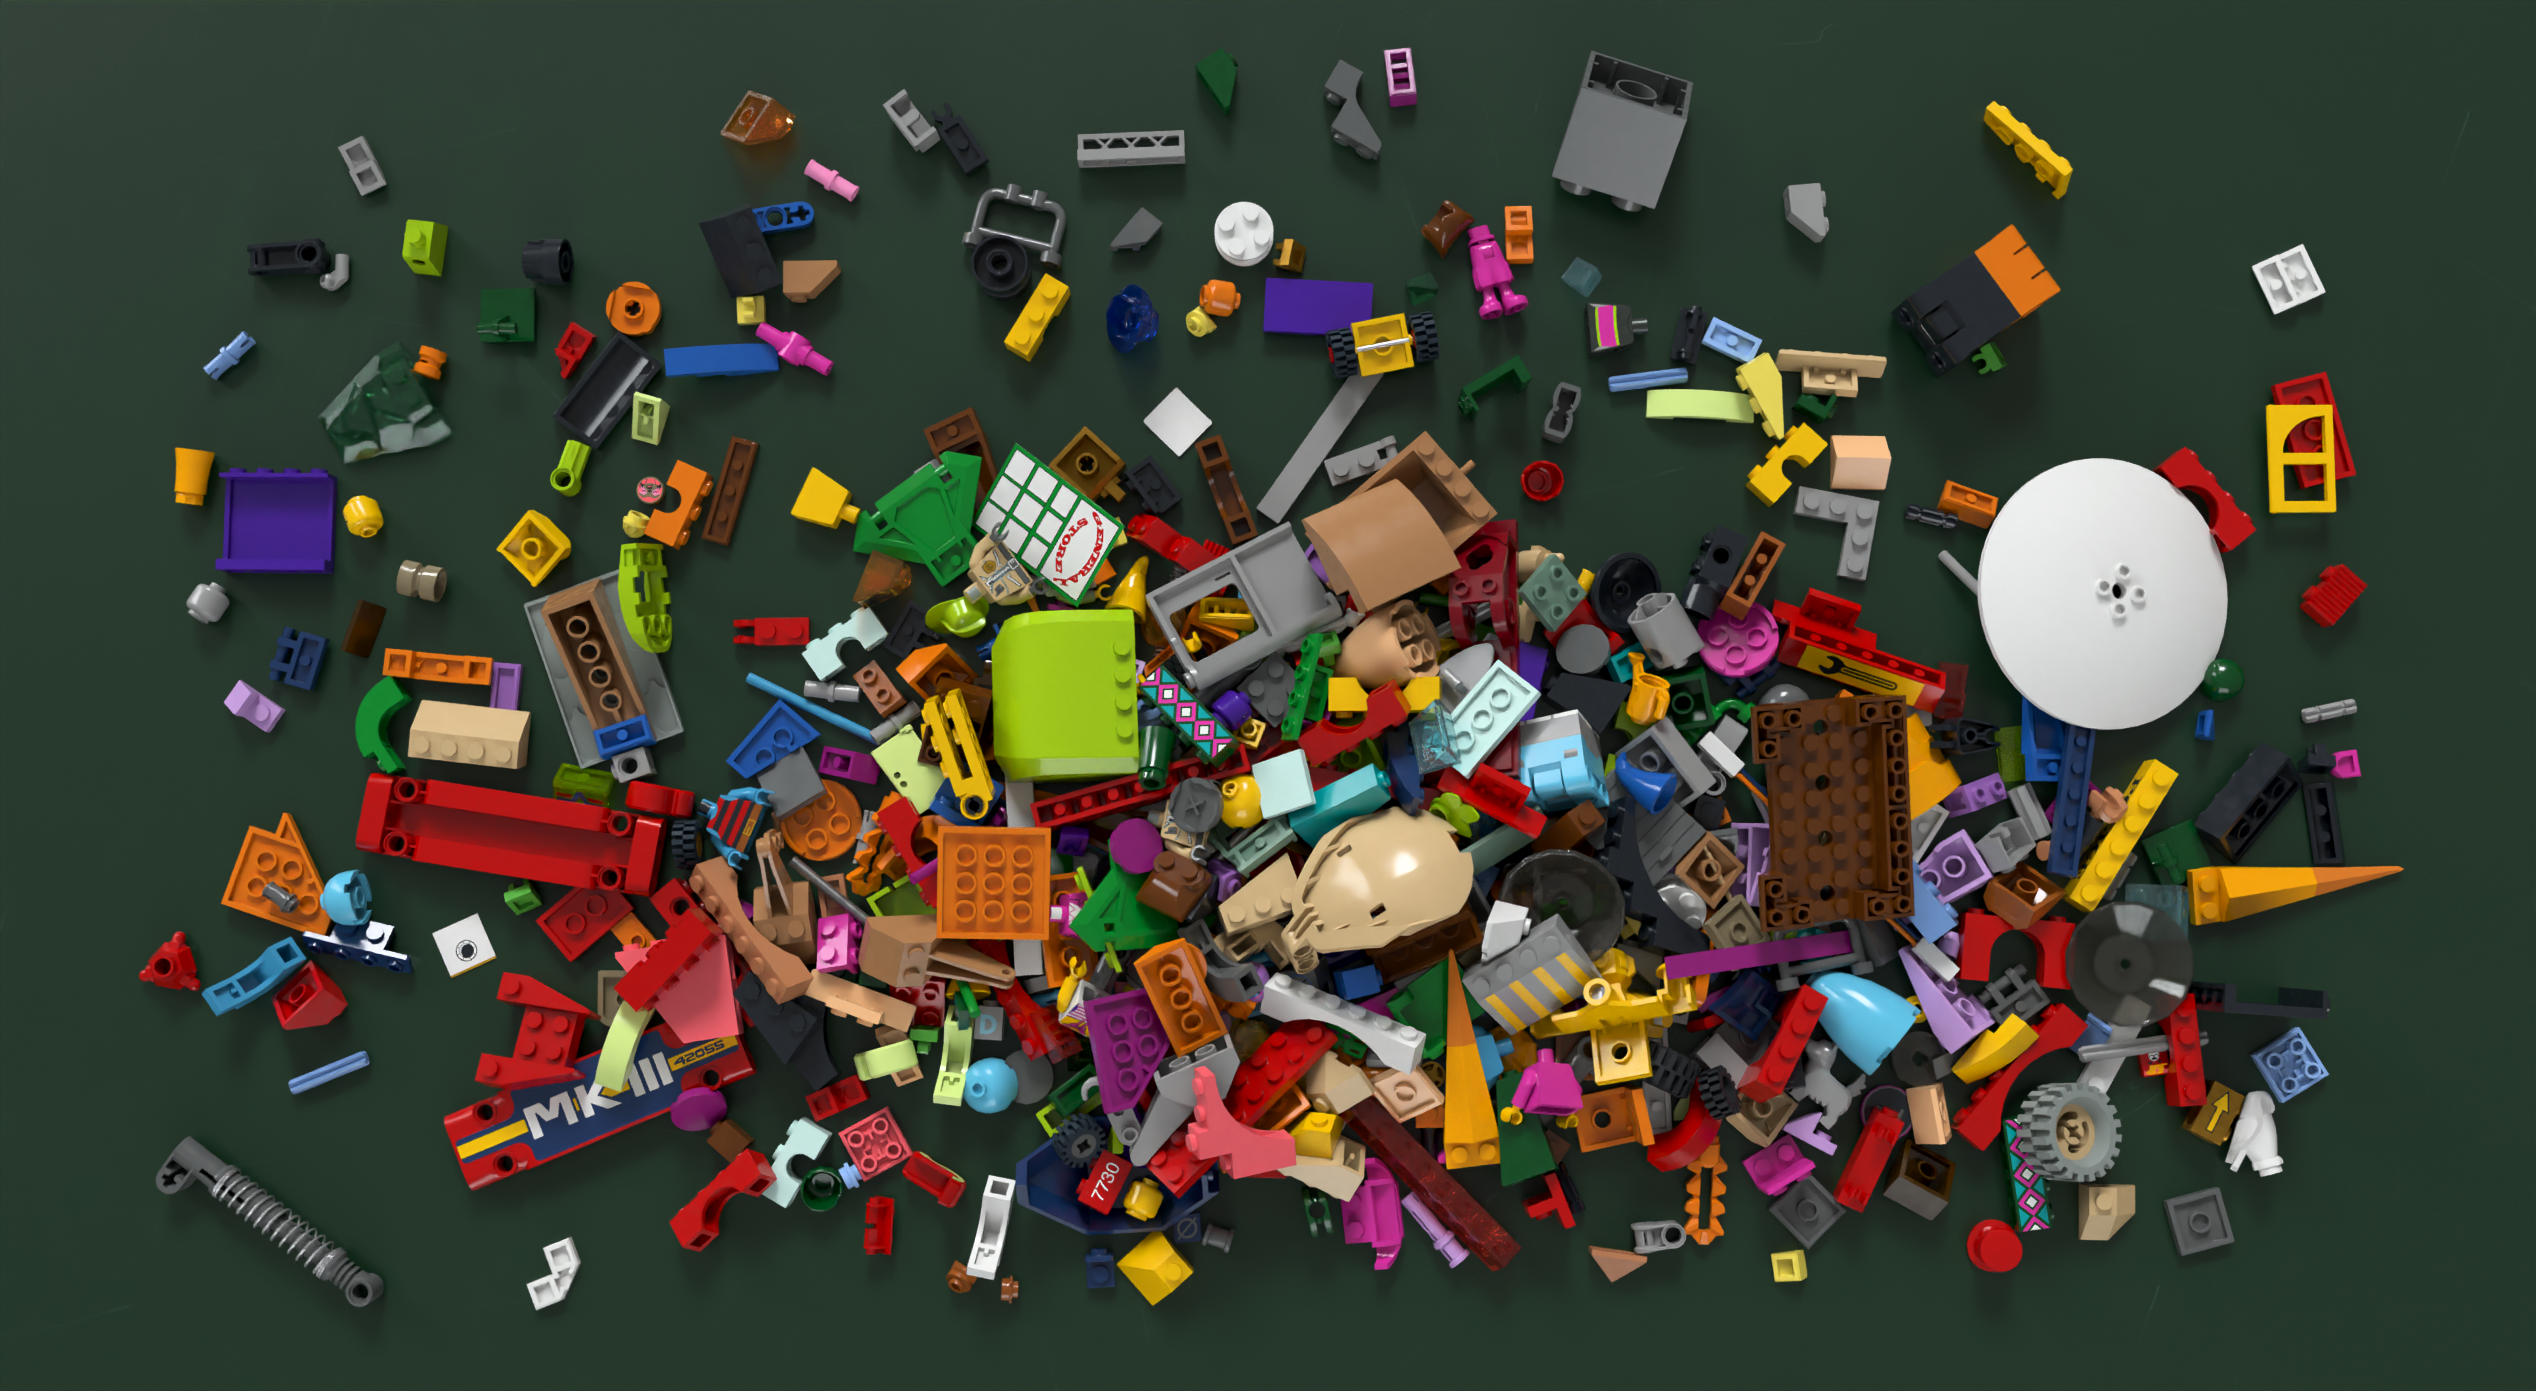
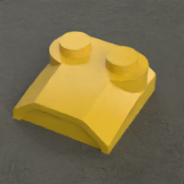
[496,510,571,587]

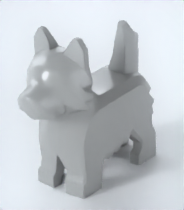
[1786,1038,1866,1130]

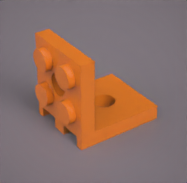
[1574,1084,1655,1153]

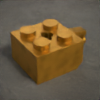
[1048,426,1127,504]

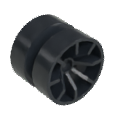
[971,235,1032,301]

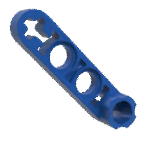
[752,202,814,235]

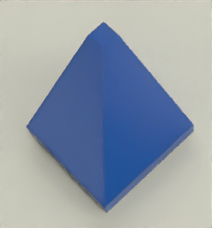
[2195,710,2215,741]

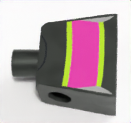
[1584,302,1648,358]

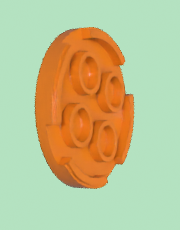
[780,779,863,861]

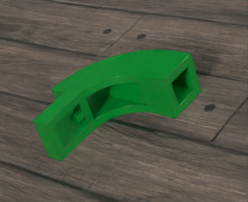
[355,675,413,775]

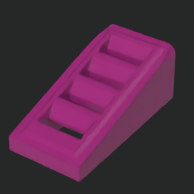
[1384,48,1417,107]

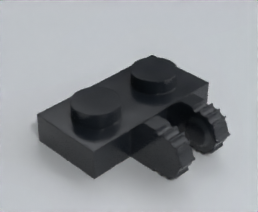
[882,600,944,659]

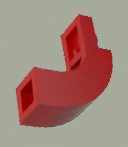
[1647,1078,1722,1172]

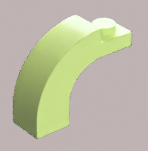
[595,1000,656,1092]
[933,1005,975,1106]

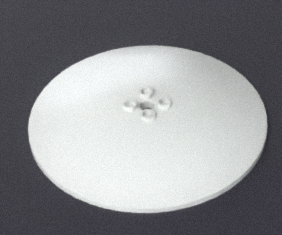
[1977,458,2228,730]

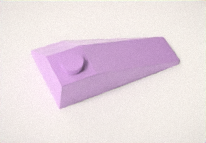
[1893,829,1995,931]
[1898,944,1997,1054]

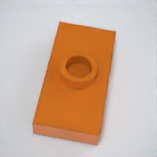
[610,912,657,948]

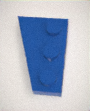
[726,699,822,779]

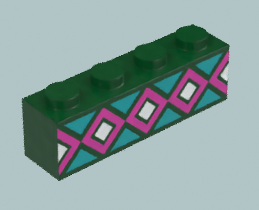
[1138,665,1240,769]
[1997,1116,2054,1232]

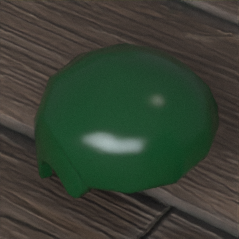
[2199,658,2245,702]
[800,1166,843,1212]

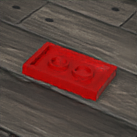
[536,877,636,962]

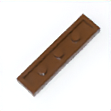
[701,436,760,547]

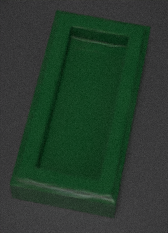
[1046,1063,1100,1119]

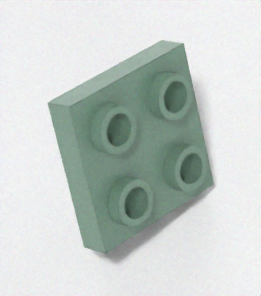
[1517,554,1587,632]

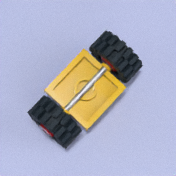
[1326,311,1440,379]

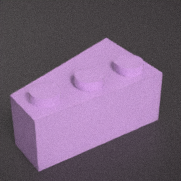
[1729,823,1771,907]

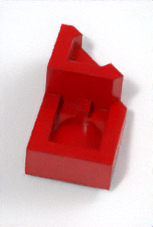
[555,322,597,379]

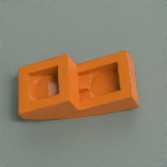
[1504,206,1534,264]

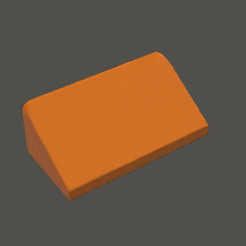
[1937,480,1998,529]

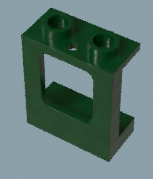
[1457,355,1532,421]

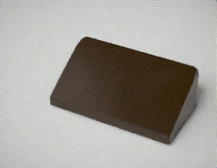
[340,599,386,658]

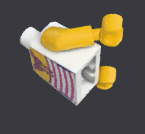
[1057,956,1135,1037]

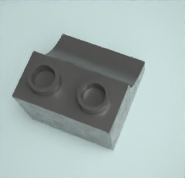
[1552,51,1693,212]

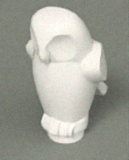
[2225,1091,2284,1177]

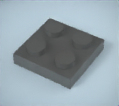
[1236,651,1296,729]

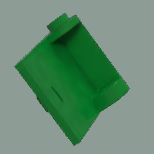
[1385,959,1485,1060]

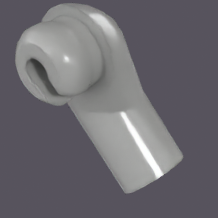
[320,254,350,291]

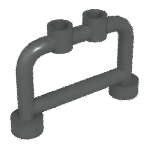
[962,184,1066,269]
[1773,918,1874,992]

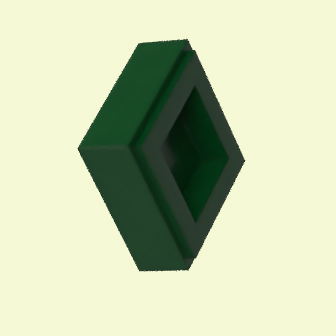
[954,991,970,1031]

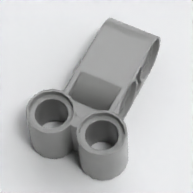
[1697,714,1748,797]

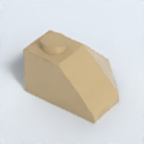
[1306,1050,1376,1114]
[2079,1183,2135,1240]

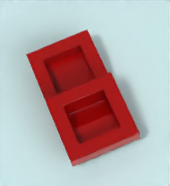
[805,1074,871,1122]

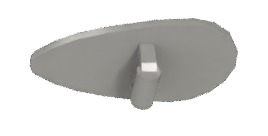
[1425,643,1495,725]

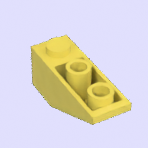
[1735,353,1784,440]

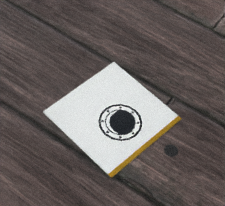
[432,913,497,978]

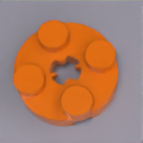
[606,282,662,337]

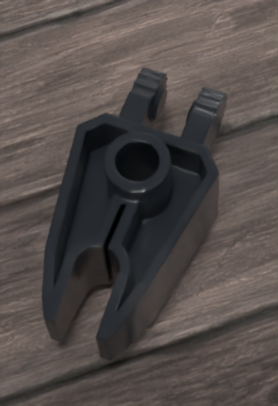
[1929,717,2001,757]

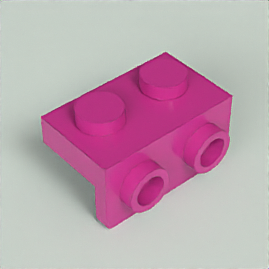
[816,913,863,974]

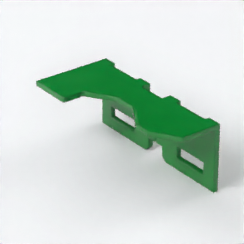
[1325,1022,1368,1060]

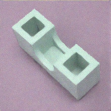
[802,607,889,682]
[762,1117,833,1208]

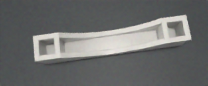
[1260,972,1426,1075]

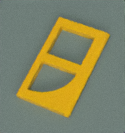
[2266,404,2336,514]

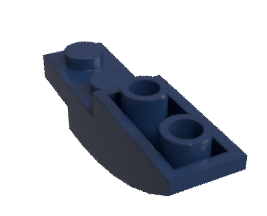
[1383,714,1424,816]

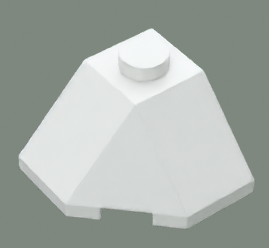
[1481,900,1532,963]

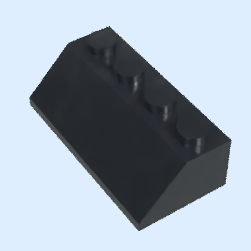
[2193,742,2303,865]

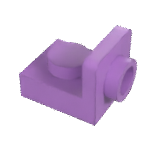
[1208,858,1241,902]

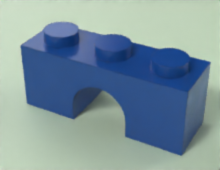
[1330,964,1383,1000]

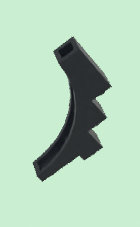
[1591,796,1711,957]

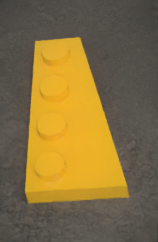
[1983,101,2073,200]

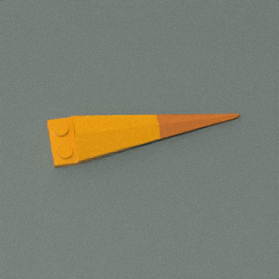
[2186,866,2404,925]
[1443,948,1500,1169]

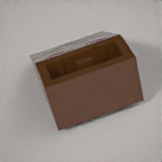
[917,676,992,767]

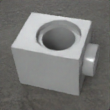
[611,747,657,784]

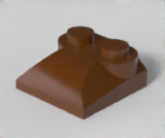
[1135,851,1213,923]

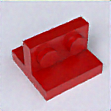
[1521,1171,1576,1229]

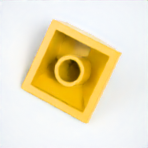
[1284,1112,1344,1159]
[1116,1231,1194,1306]

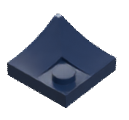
[1708,968,1785,1041]

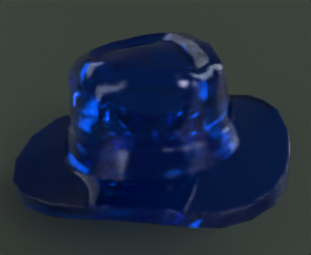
[1106,284,1159,354]

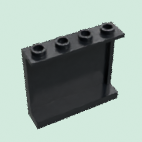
[2185,981,2330,1019]

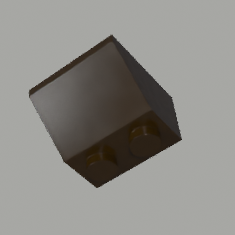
[1883,1138,1956,1221]

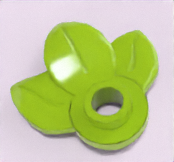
[1429,793,1480,838]

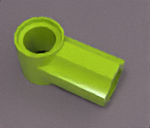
[550,440,591,497]

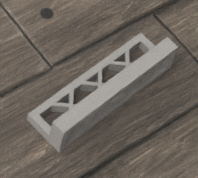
[1077,130,1185,168]

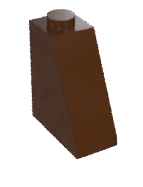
[1530,799,1605,869]

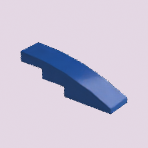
[664,344,780,378]

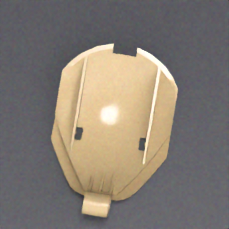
[1281,806,1474,974]

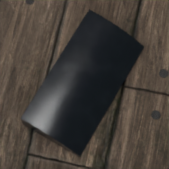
[552,331,663,450]

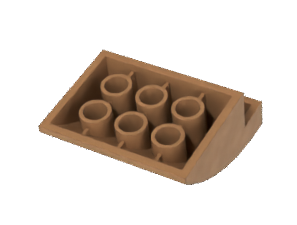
[1301,479,1461,614]

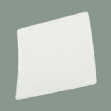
[1144,388,1212,456]

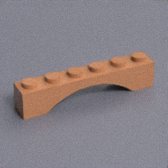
[688,856,814,1005]

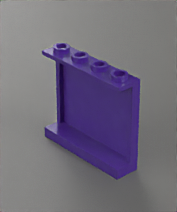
[215,468,337,573]

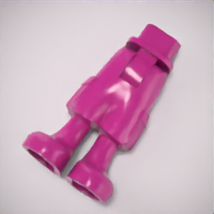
[1467,225,1528,320]

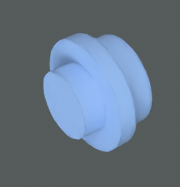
[839,1162,862,1189]

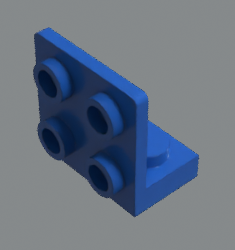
[929,760,1004,826]

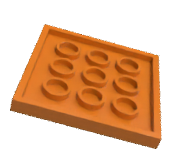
[936,826,1051,940]

